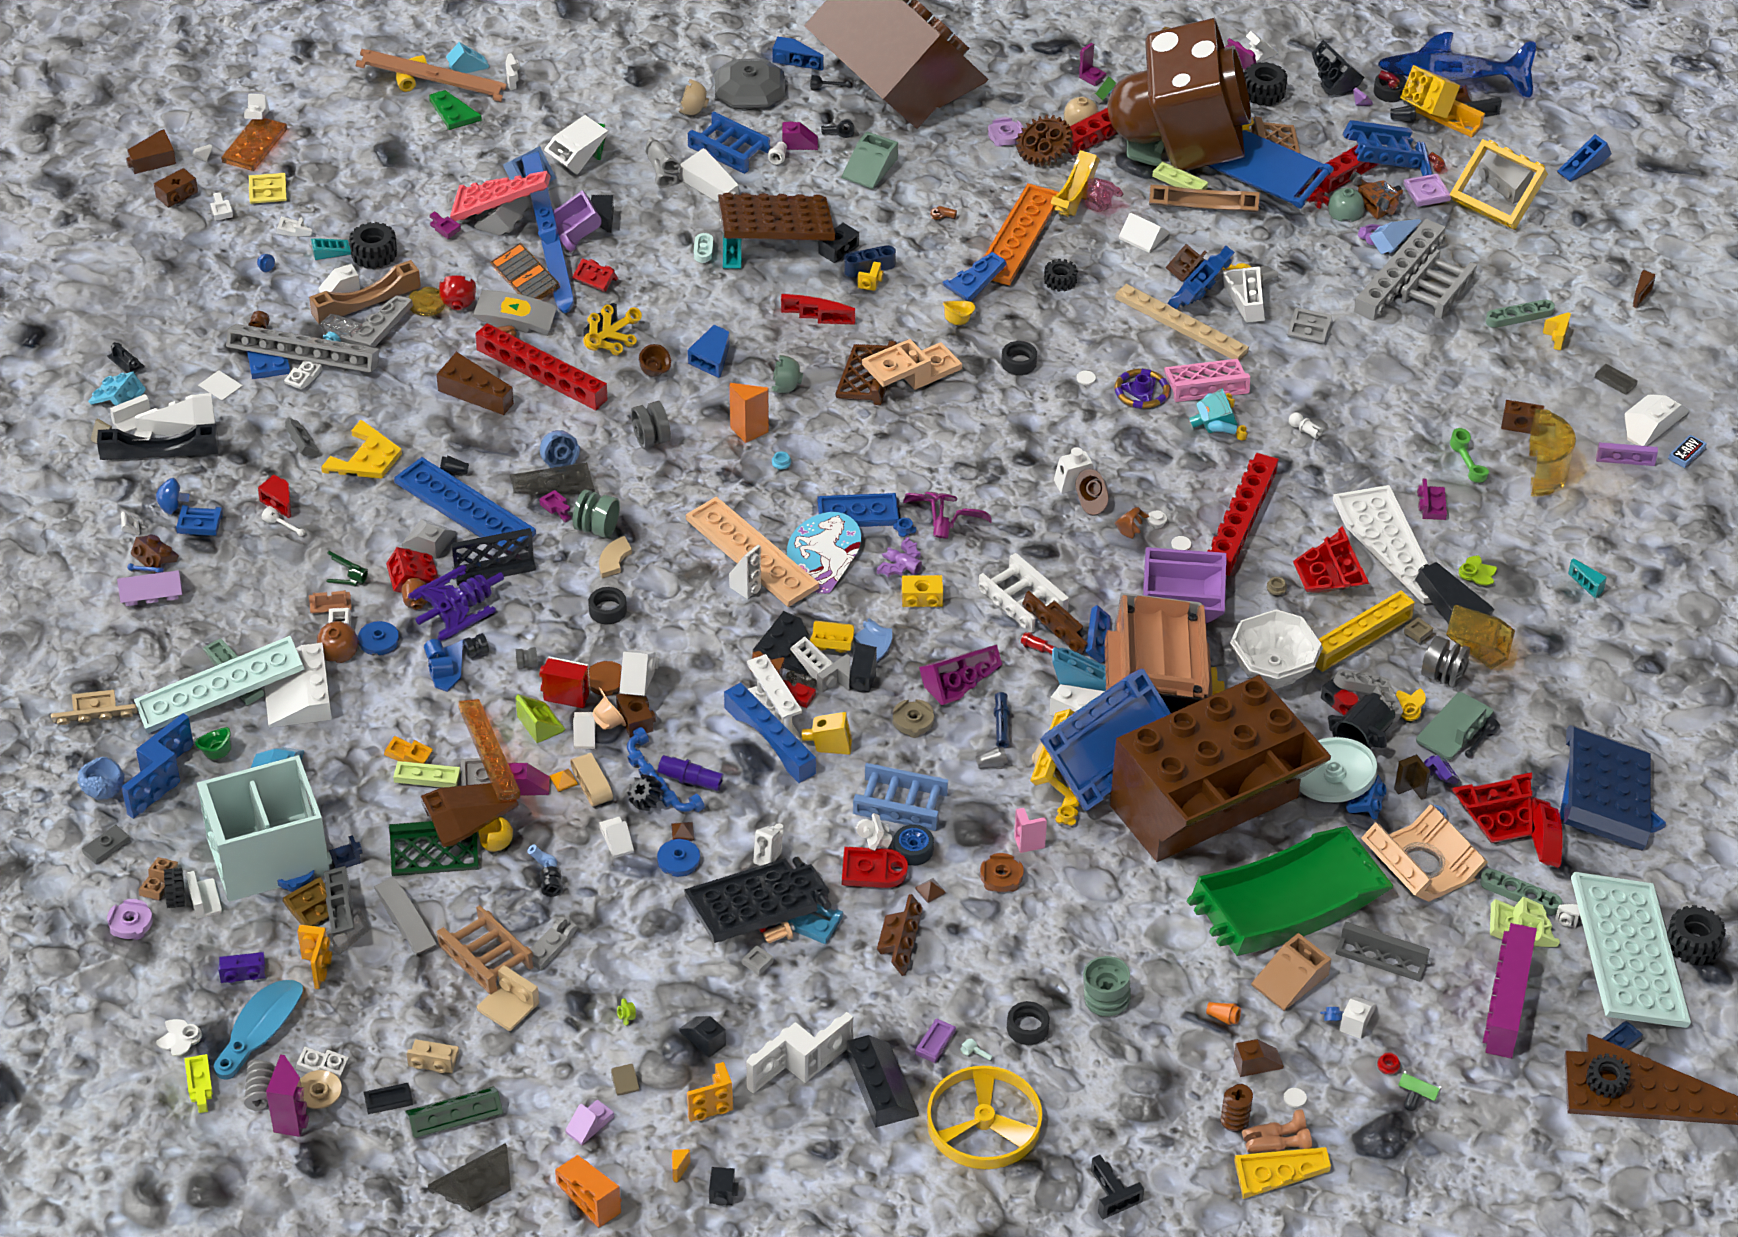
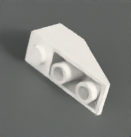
[729,545,761,599]

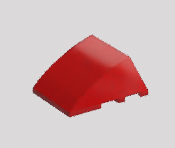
[1293,526,1369,593]
[1452,772,1532,843]

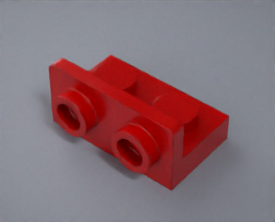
[572,258,618,292]

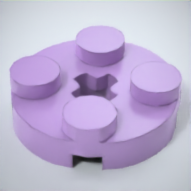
[988,117,1023,147]
[107,899,153,940]

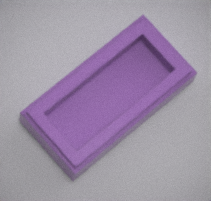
[915,1018,956,1063]

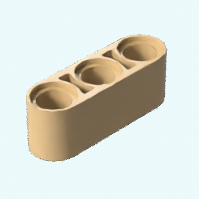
[570,753,613,807]

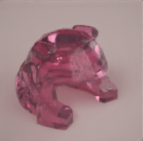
[1085,178,1124,212]

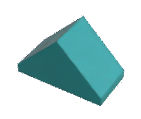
[723,235,742,268]

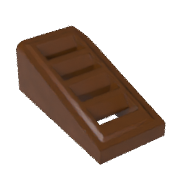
[1633,270,1656,308]

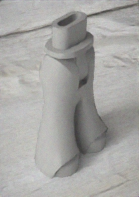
[645,137,681,188]

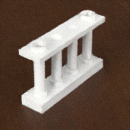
[747,654,802,743]

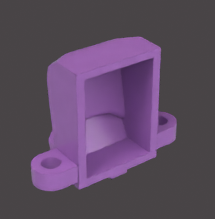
[553,190,601,253]

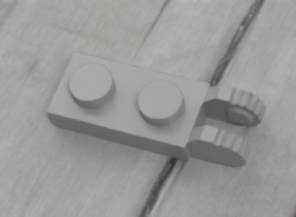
[530,917,578,971]

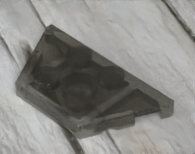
[428,1143,511,1212]

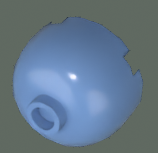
[540,430,580,470]

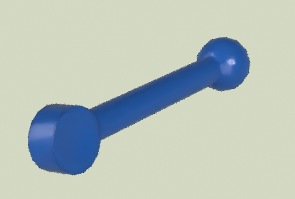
[127,563,164,572]

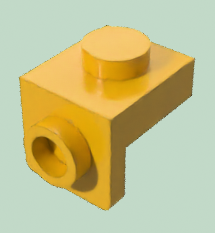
[858,262,884,291]

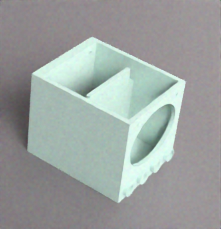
[197,755,332,902]

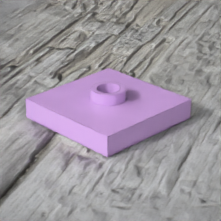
[1403,174,1451,207]

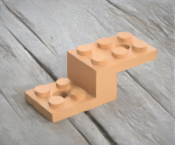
[862,339,962,390]

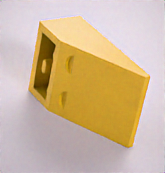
[1400,65,1460,118]

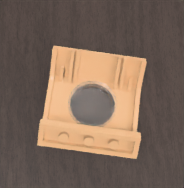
[1361,804,1488,902]

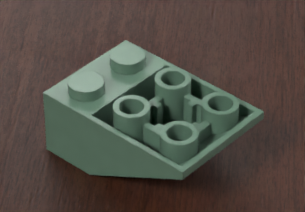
[841,132,898,189]

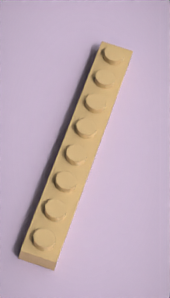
[1115,284,1249,361]

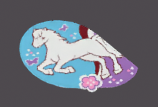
[787,512,861,594]

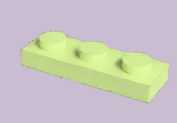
[1152,162,1208,190]
[393,761,461,787]

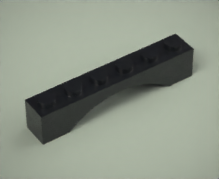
[97,424,219,460]

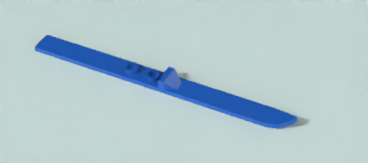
[522,151,574,313]

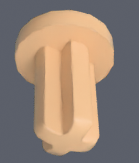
[763,921,795,943]

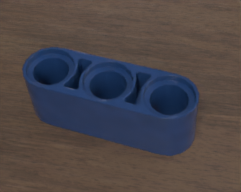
[844,245,896,277]

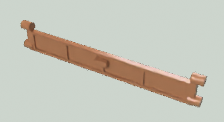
[355,49,507,102]

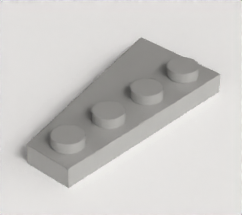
[340,295,413,348]

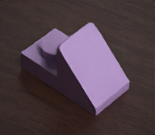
[565,1100,614,1145]

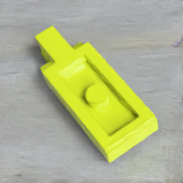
[184,1054,213,1113]

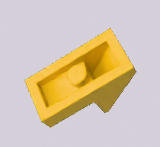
[1543,312,1571,351]

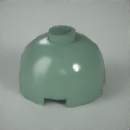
[1328,188,1365,222]
[772,355,803,393]

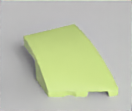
[1490,897,1560,947]

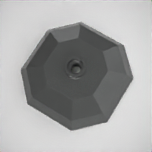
[714,58,785,109]

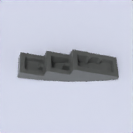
[324,866,354,936]

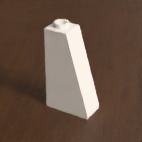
[679,148,739,202]

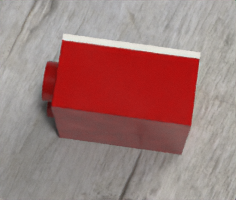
[539,656,590,709]

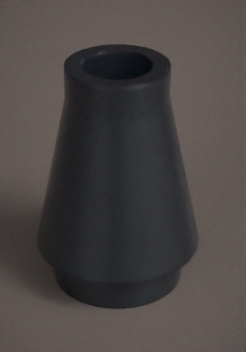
[1390,105,1416,122]
[440,455,469,475]

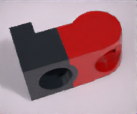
[1321,679,1359,715]

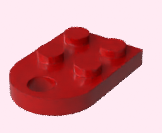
[841,846,908,888]

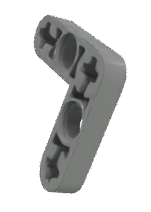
[1333,669,1403,722]

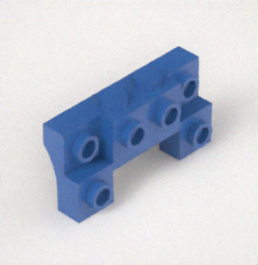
[1168,245,1235,309]

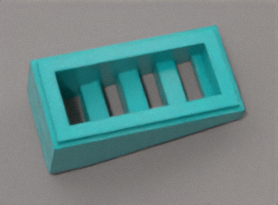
[311,238,351,260]
[1568,558,1607,598]

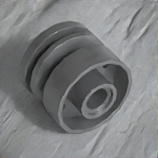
[1421,635,1470,687]

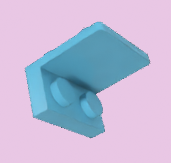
[88,372,146,406]

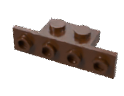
[1022,591,1088,655]
[877,894,923,976]

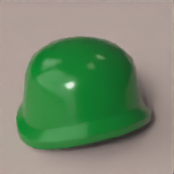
[195,727,231,760]

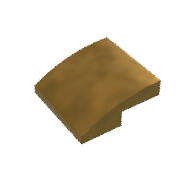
[282,877,329,926]

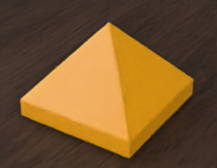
[549,768,578,792]

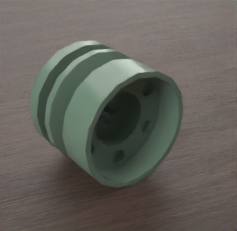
[572,490,620,538]
[1083,956,1131,1017]

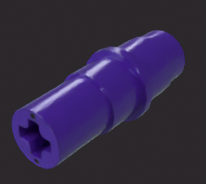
[657,755,724,792]

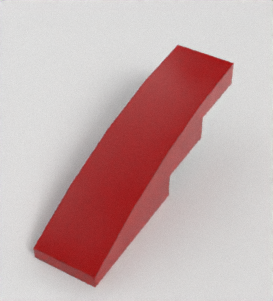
[781,294,855,325]

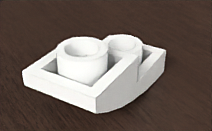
[506,53,520,90]
[284,361,323,389]
[1554,904,1582,928]
[296,1047,348,1078]

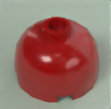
[439,275,476,310]

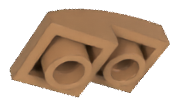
[139,857,178,900]

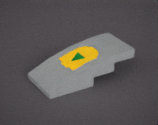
[472,290,557,336]

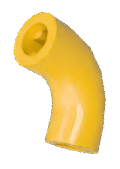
[396,55,427,92]

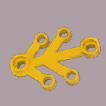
[583,304,642,356]

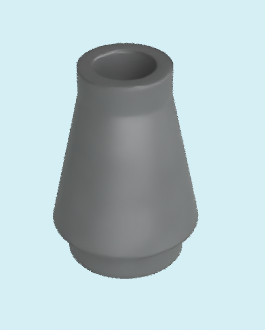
[975,746,1008,769]

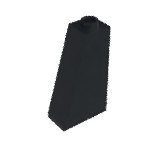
[1415,562,1495,636]

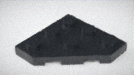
[753,611,816,677]

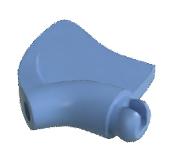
[853,618,892,663]

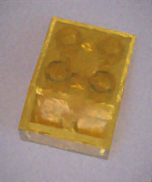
[1446,605,1515,670]

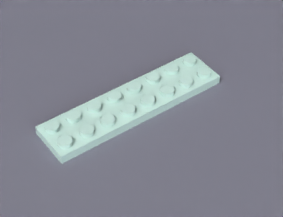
[134,636,304,734]

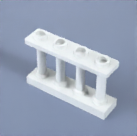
[978,553,1069,632]

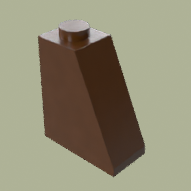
[126,129,176,174]

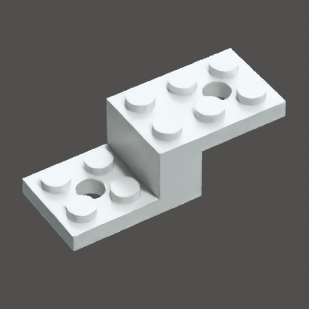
[746,1012,853,1094]

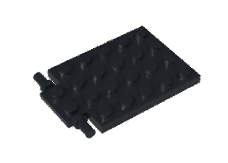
[684,856,832,943]

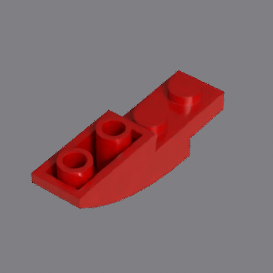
[1531,797,1563,868]

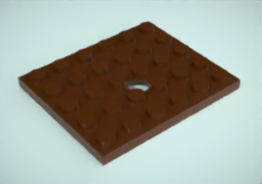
[718,193,835,240]

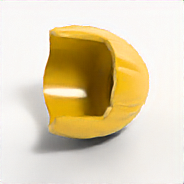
[478,817,513,852]

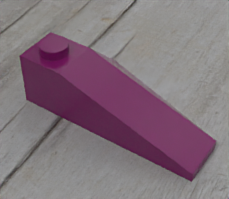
[919,644,1002,705]

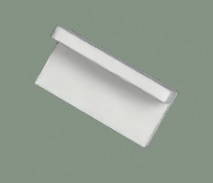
[110,394,150,433]
[186,871,222,919]

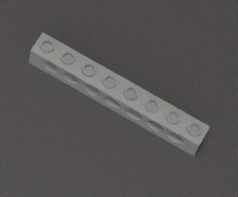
[1354,219,1446,321]
[226,324,380,372]

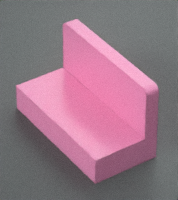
[1014,808,1047,853]

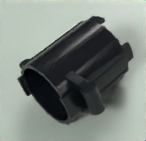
[1328,693,1395,749]

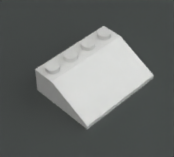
[264,643,332,728]

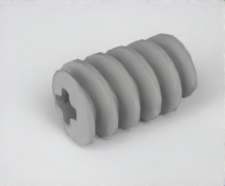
[244,1059,276,1111]

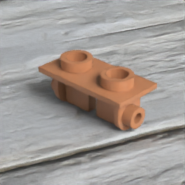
[309,590,351,613]

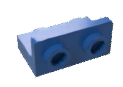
[1346,775,1387,819]

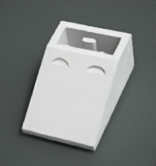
[544,115,609,175]

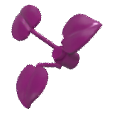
[903,492,992,539]

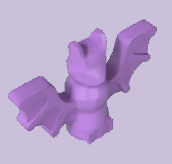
[877,537,922,577]

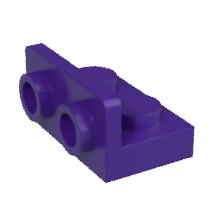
[1424,755,1461,785]
[218,952,266,983]

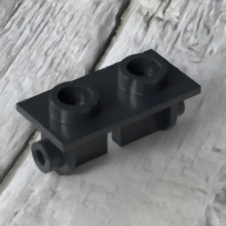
[107,342,145,373]

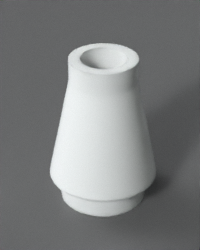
[768,142,787,165]

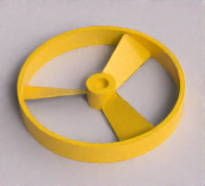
[927,1066,1042,1169]

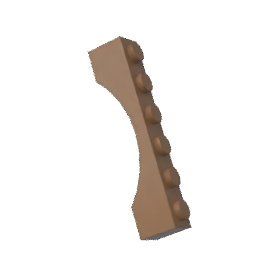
[1149,185,1260,212]
[309,260,421,324]

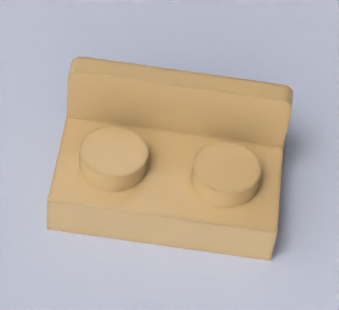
[407,1039,459,1074]

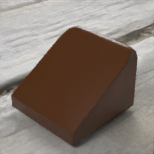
[1455,84,1472,104]

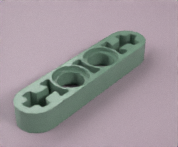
[1485,299,1555,328]
[1480,869,1562,915]

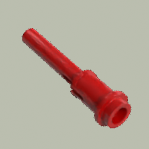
[1021,632,1055,654]

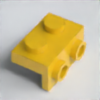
[810,621,854,653]

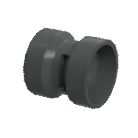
[515,647,538,669]

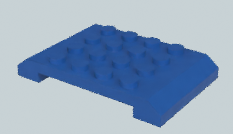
[1040,669,1171,811]

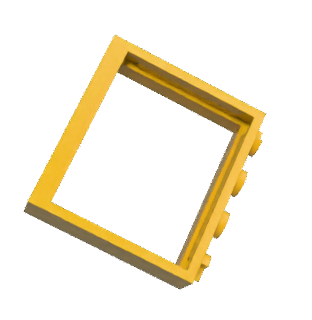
[1450,139,1548,230]

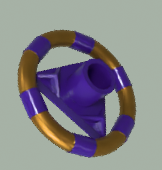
[1114,368,1170,409]

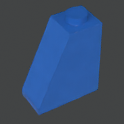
[688,325,730,378]

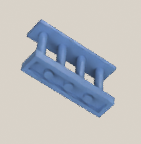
[853,763,948,831]

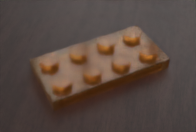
[221,118,287,171]

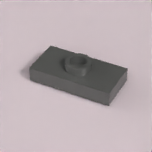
[82,825,131,865]

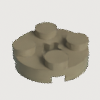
[893,699,934,738]

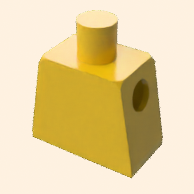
[802,712,852,755]

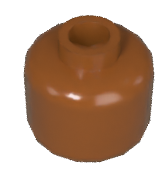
[401,578,428,610]

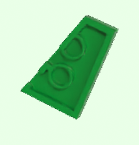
[429,90,482,130]

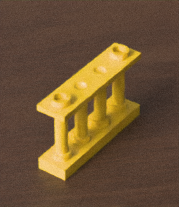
[1030,709,1079,807]

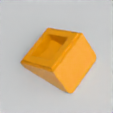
[672,1149,690,1182]

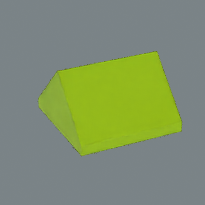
[515,694,565,743]

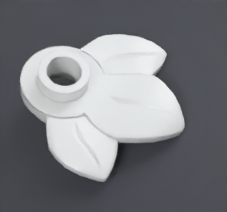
[156,1019,202,1056]

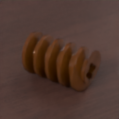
[1220,1084,1253,1131]

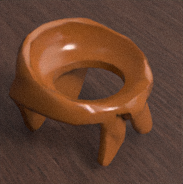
[1114,507,1149,539]

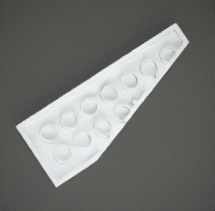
[1333,485,1432,604]

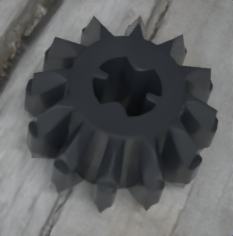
[627,774,664,811]

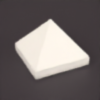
[192,144,212,162]
[121,511,140,535]

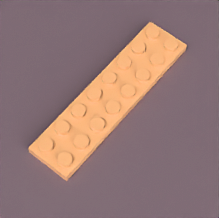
[686,496,819,607]

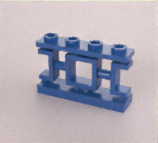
[1343,120,1425,169]

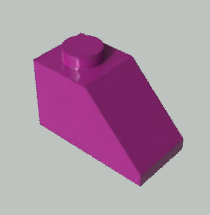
[782,121,818,150]
[505,763,550,796]

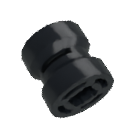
[463,633,489,658]
[539,866,563,897]

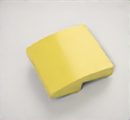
[249,173,287,204]

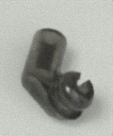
[786,671,817,688]

